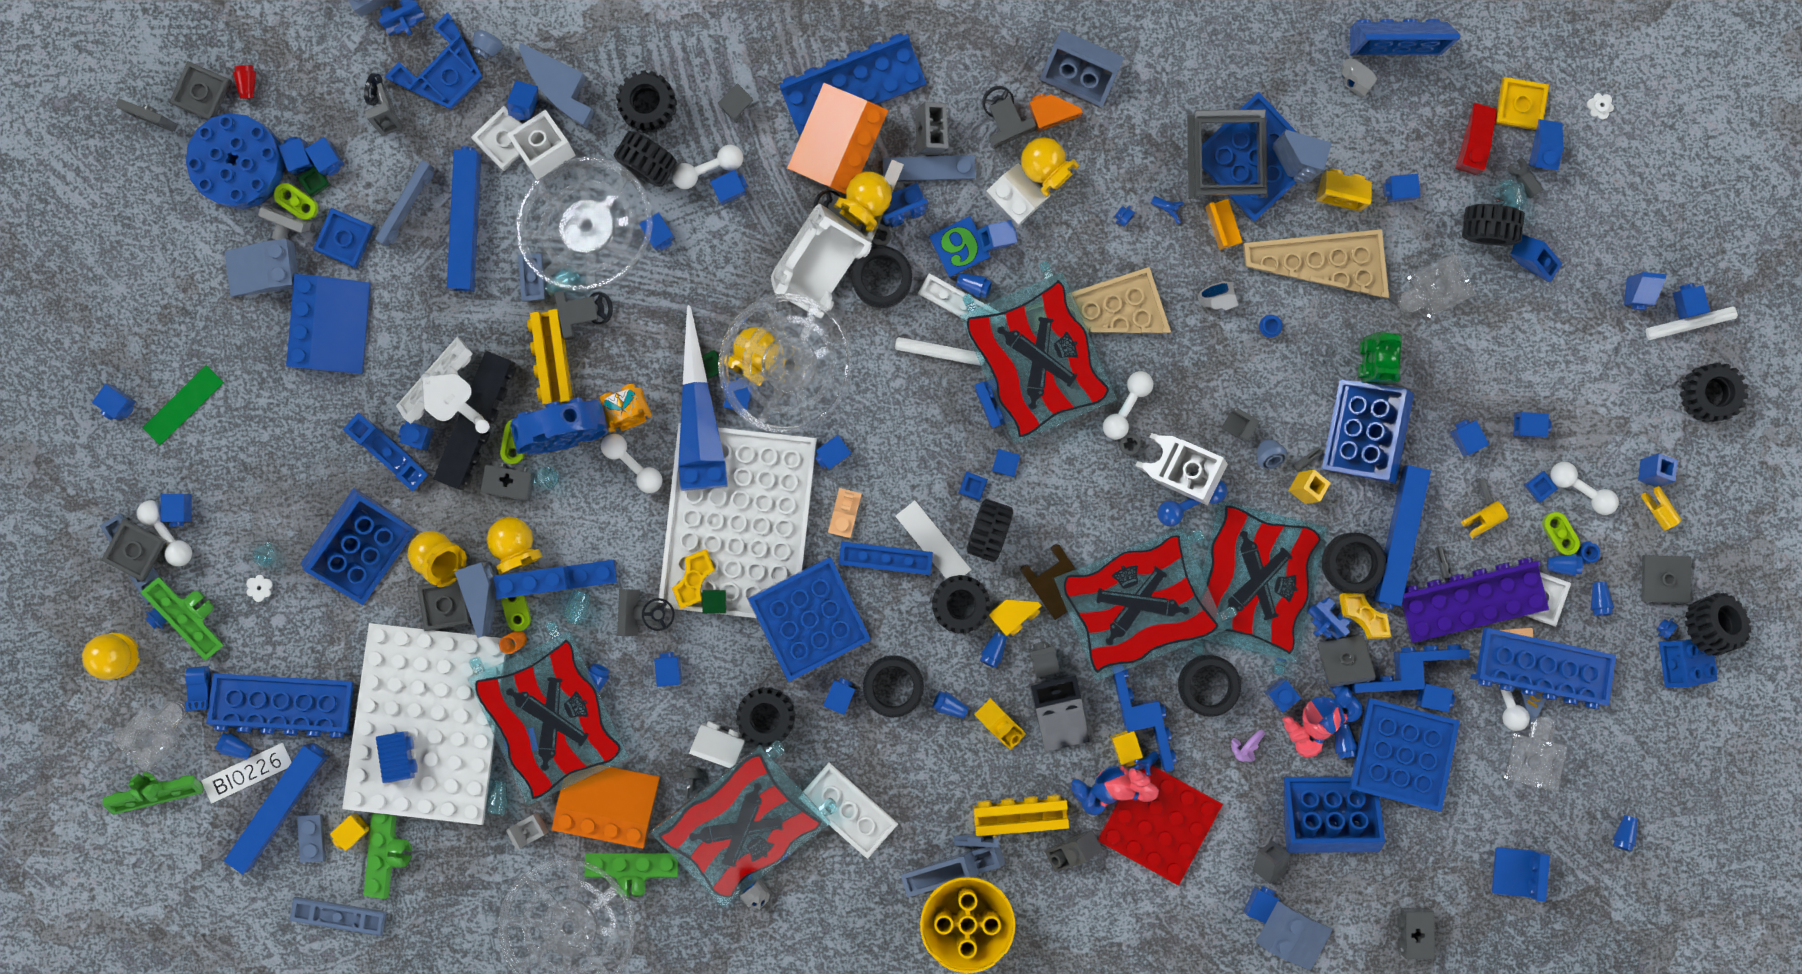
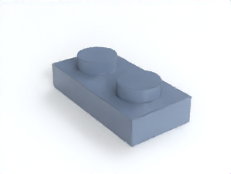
[518,253,546,302]
[297,814,326,863]

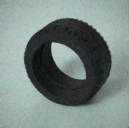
[851,246,912,308]
[1322,532,1386,594]
[863,655,924,718]
[1178,655,1241,717]

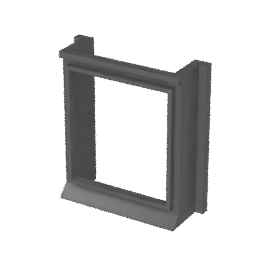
[1187,109,1268,199]

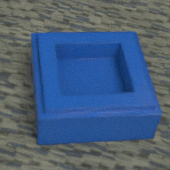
[992,449,1020,477]
[958,471,988,501]
[1524,471,1558,503]

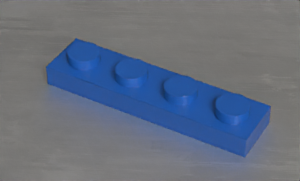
[838,541,933,575]

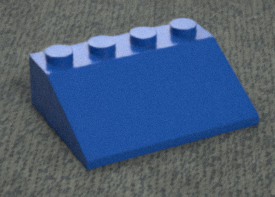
[1350,19,1460,55]
[286,274,371,374]
[1322,379,1414,484]
[300,488,416,605]
[1284,777,1385,853]

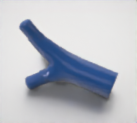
[1151,195,1184,224]
[1130,751,1159,776]

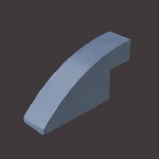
[519,43,595,129]
[900,845,1005,897]

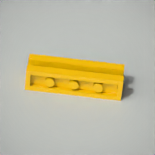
[527,309,573,406]
[973,794,1069,836]

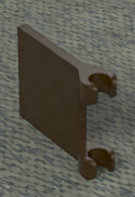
[1020,544,1093,620]

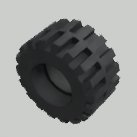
[616,70,677,133]
[613,131,678,187]
[1462,204,1525,246]
[1680,363,1748,422]
[967,499,1013,562]
[932,575,991,634]
[1685,593,1751,656]
[736,687,796,747]

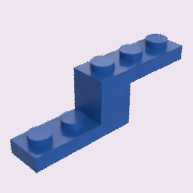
[493,560,617,599]
[1350,644,1470,693]
[1111,664,1177,772]

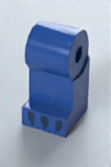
[185,666,212,711]

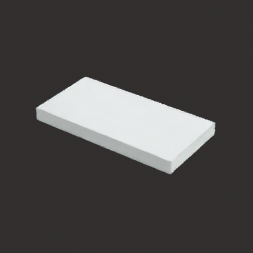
[798,762,898,859]

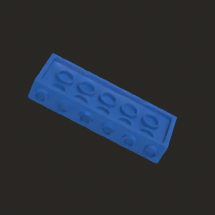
[779,33,927,136]
[1470,628,1616,709]
[206,673,354,738]

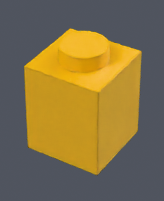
[1288,469,1331,504]
[1110,731,1143,767]
[330,812,370,851]

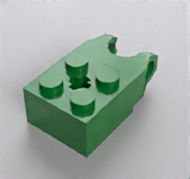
[1358,332,1402,385]

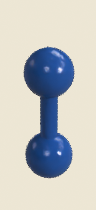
[1157,479,1227,527]

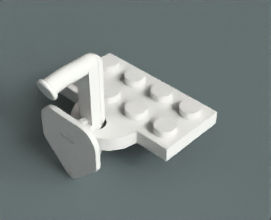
[396,337,490,433]

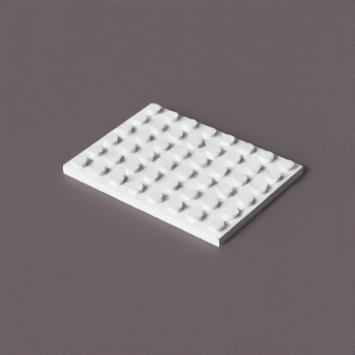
[658,423,817,618]
[342,623,506,825]

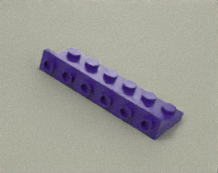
[1402,557,1549,643]

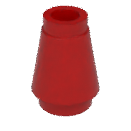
[233,65,256,99]

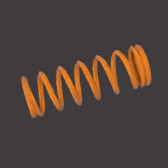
[499,631,527,654]

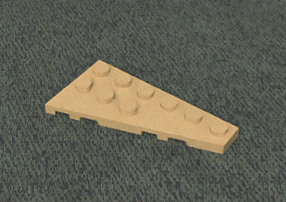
[1243,229,1389,299]
[1025,267,1171,333]

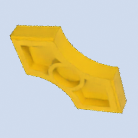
[672,549,715,609]
[1339,593,1391,639]

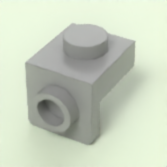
[506,812,549,850]

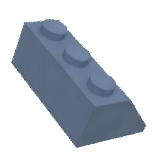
[1039,30,1124,107]
[1272,130,1332,184]

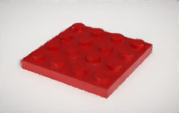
[1097,759,1223,886]

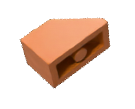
[1028,93,1083,132]

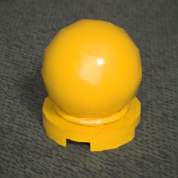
[1020,137,1080,197]
[834,171,892,232]
[721,327,779,386]
[486,516,543,575]
[407,530,467,587]
[82,633,140,680]

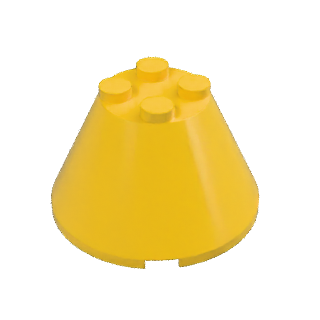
[920,877,1015,973]

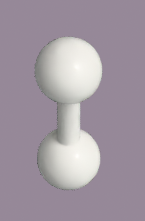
[672,145,743,189]
[1103,371,1153,440]
[601,433,662,493]
[1551,462,1619,515]
[137,500,192,567]
[1495,684,1530,731]

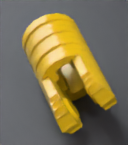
[1641,486,1682,531]
[1461,501,1508,539]

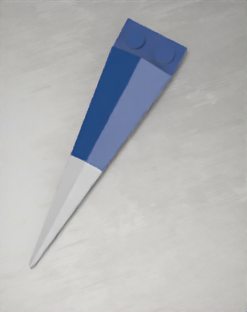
[678,305,728,491]

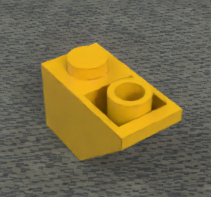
[989,599,1042,636]
[974,698,1026,750]

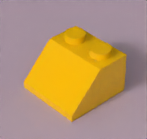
[1316,169,1372,212]

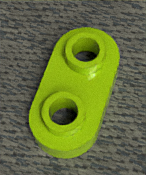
[274,183,318,220]
[500,419,525,465]
[1542,512,1580,555]
[501,595,531,631]

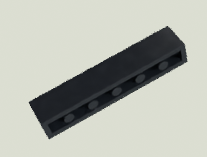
[433,350,516,490]

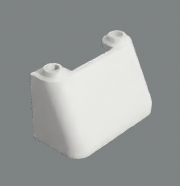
[771,204,872,318]

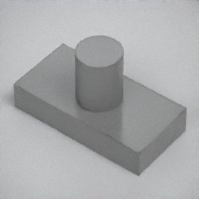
[258,205,312,240]

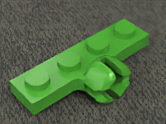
[140,576,224,661]
[103,772,203,815]
[364,813,412,899]
[584,853,679,897]

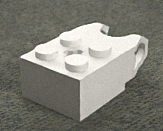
[1135,433,1228,506]

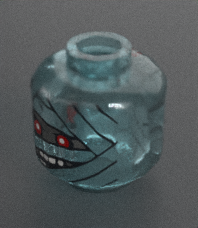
[1493,178,1528,211]

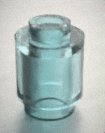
[563,590,591,625]

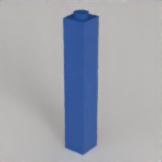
[447,146,481,292]
[1373,465,1431,609]
[223,743,329,875]

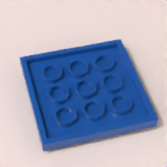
[1202,92,1296,223]
[747,557,871,682]
[1349,698,1460,812]

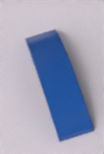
[342,412,429,492]

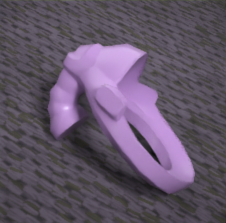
[1231,730,1265,762]

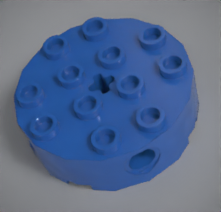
[186,113,286,210]
[510,398,608,455]

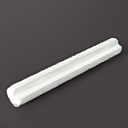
[1646,307,1738,340]
[895,337,985,366]

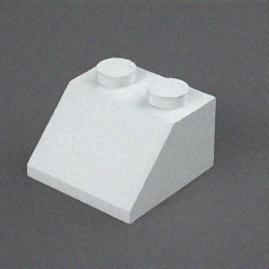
[507,110,576,180]
[985,163,1050,228]
[689,721,746,769]

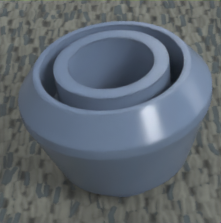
[472,29,503,59]
[1257,439,1287,469]

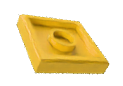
[1495,77,1549,131]

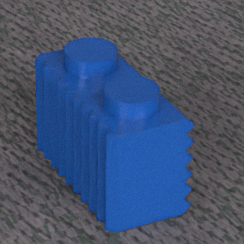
[376,731,418,783]

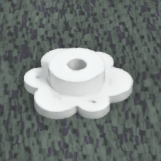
[1587,93,1614,119]
[246,575,273,602]

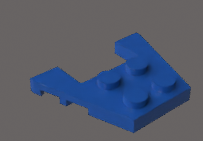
[385,12,483,110]

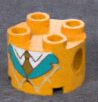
[599,384,652,432]

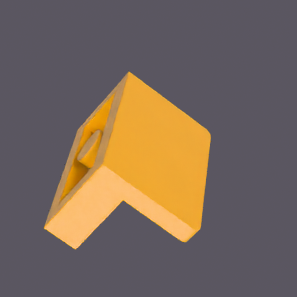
[1205,199,1242,251]

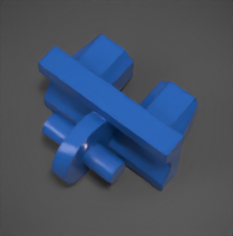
[379,0,426,36]
[1307,597,1352,640]

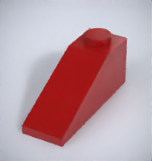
[1455,103,1497,175]

